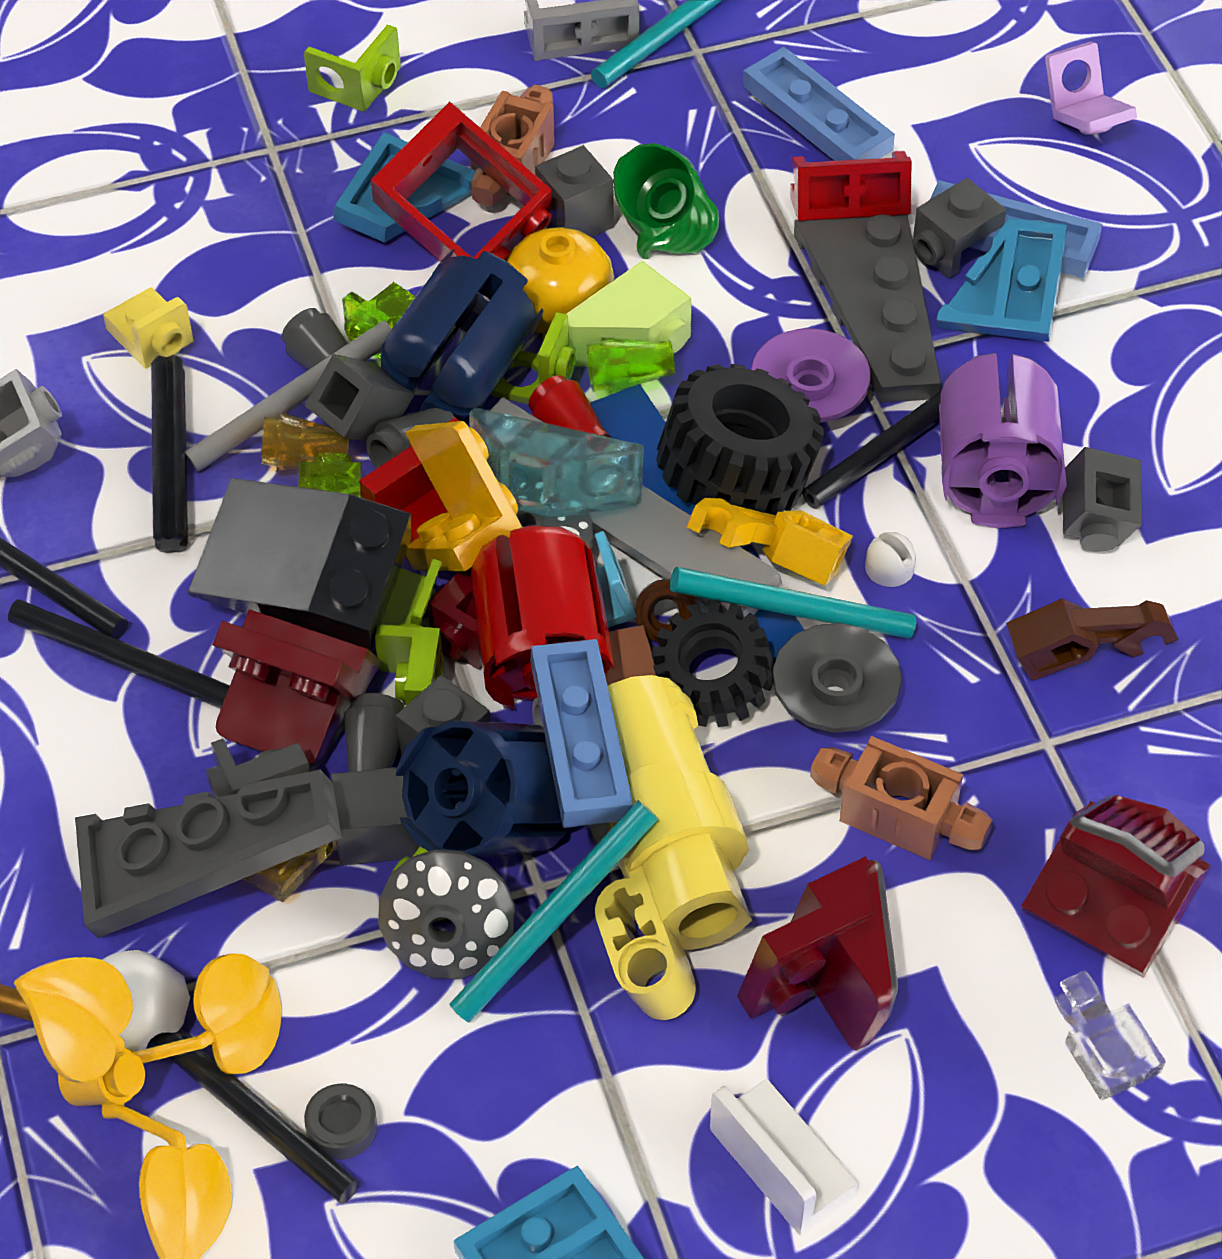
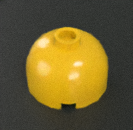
[506,227,615,341]

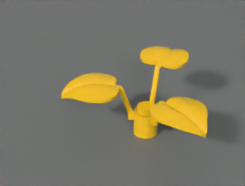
[14,953,282,1259]

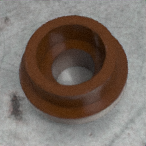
[635,579,697,642]

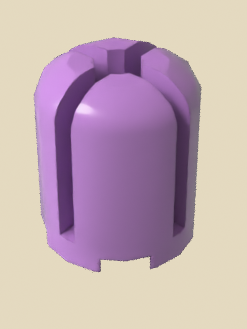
[939,353,1067,529]

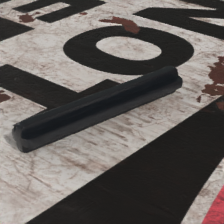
[151,354,188,553]

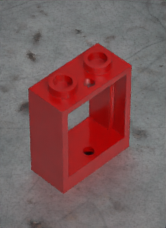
[371,101,552,261]

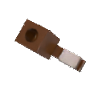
[1006,598,1179,681]

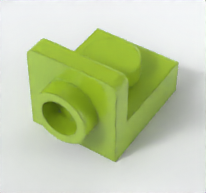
[375,623,444,706]

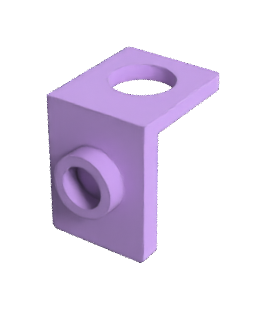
[1045,41,1137,134]

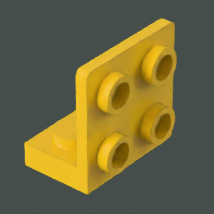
[405,421,522,571]

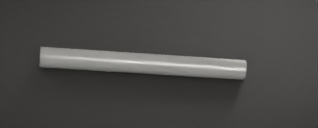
[185,320,391,472]

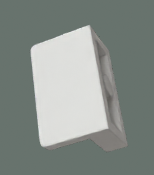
[710,1078,858,1236]

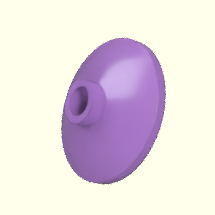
[751,328,870,422]

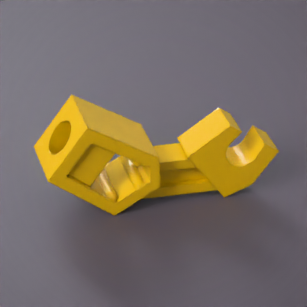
[686,498,853,586]

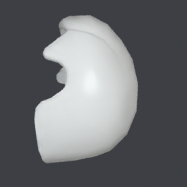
[102,950,190,1051]

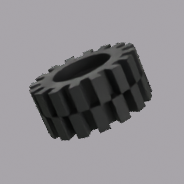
[652,601,774,727]

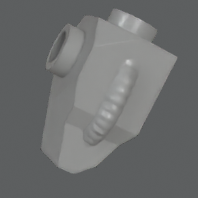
[0,369,62,478]

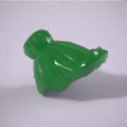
[613,143,719,259]

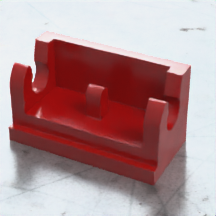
[790,150,912,221]

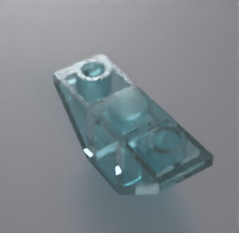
[469,407,644,518]

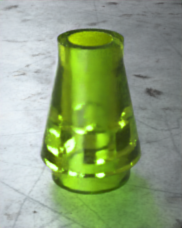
[586,337,675,395]

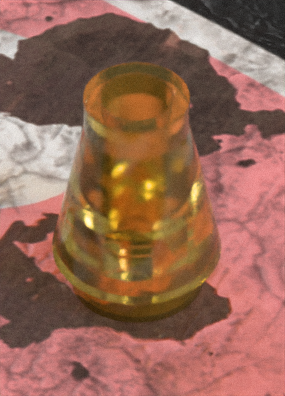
[260,412,349,472]

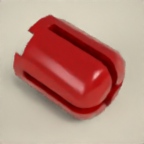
[471,525,614,709]

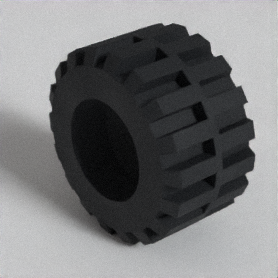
[656,364,824,516]

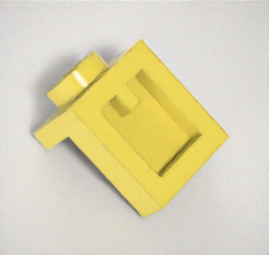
[103,287,194,370]

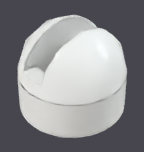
[865,532,916,587]

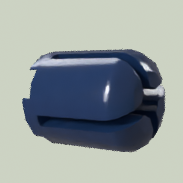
[381,249,543,421]
[396,720,566,857]

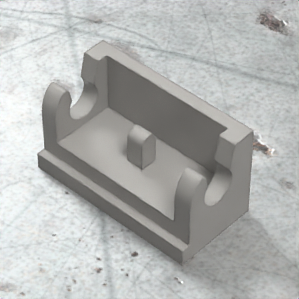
[523,0,639,61]

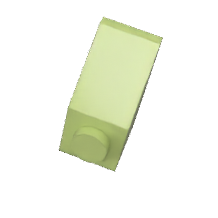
[567,260,692,368]

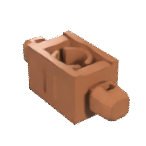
[471,84,555,207]
[810,736,993,860]

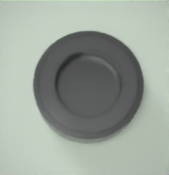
[304,1083,378,1160]

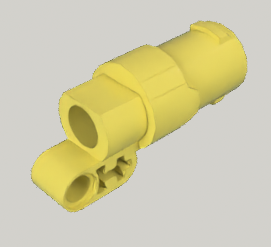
[595,675,752,1021]

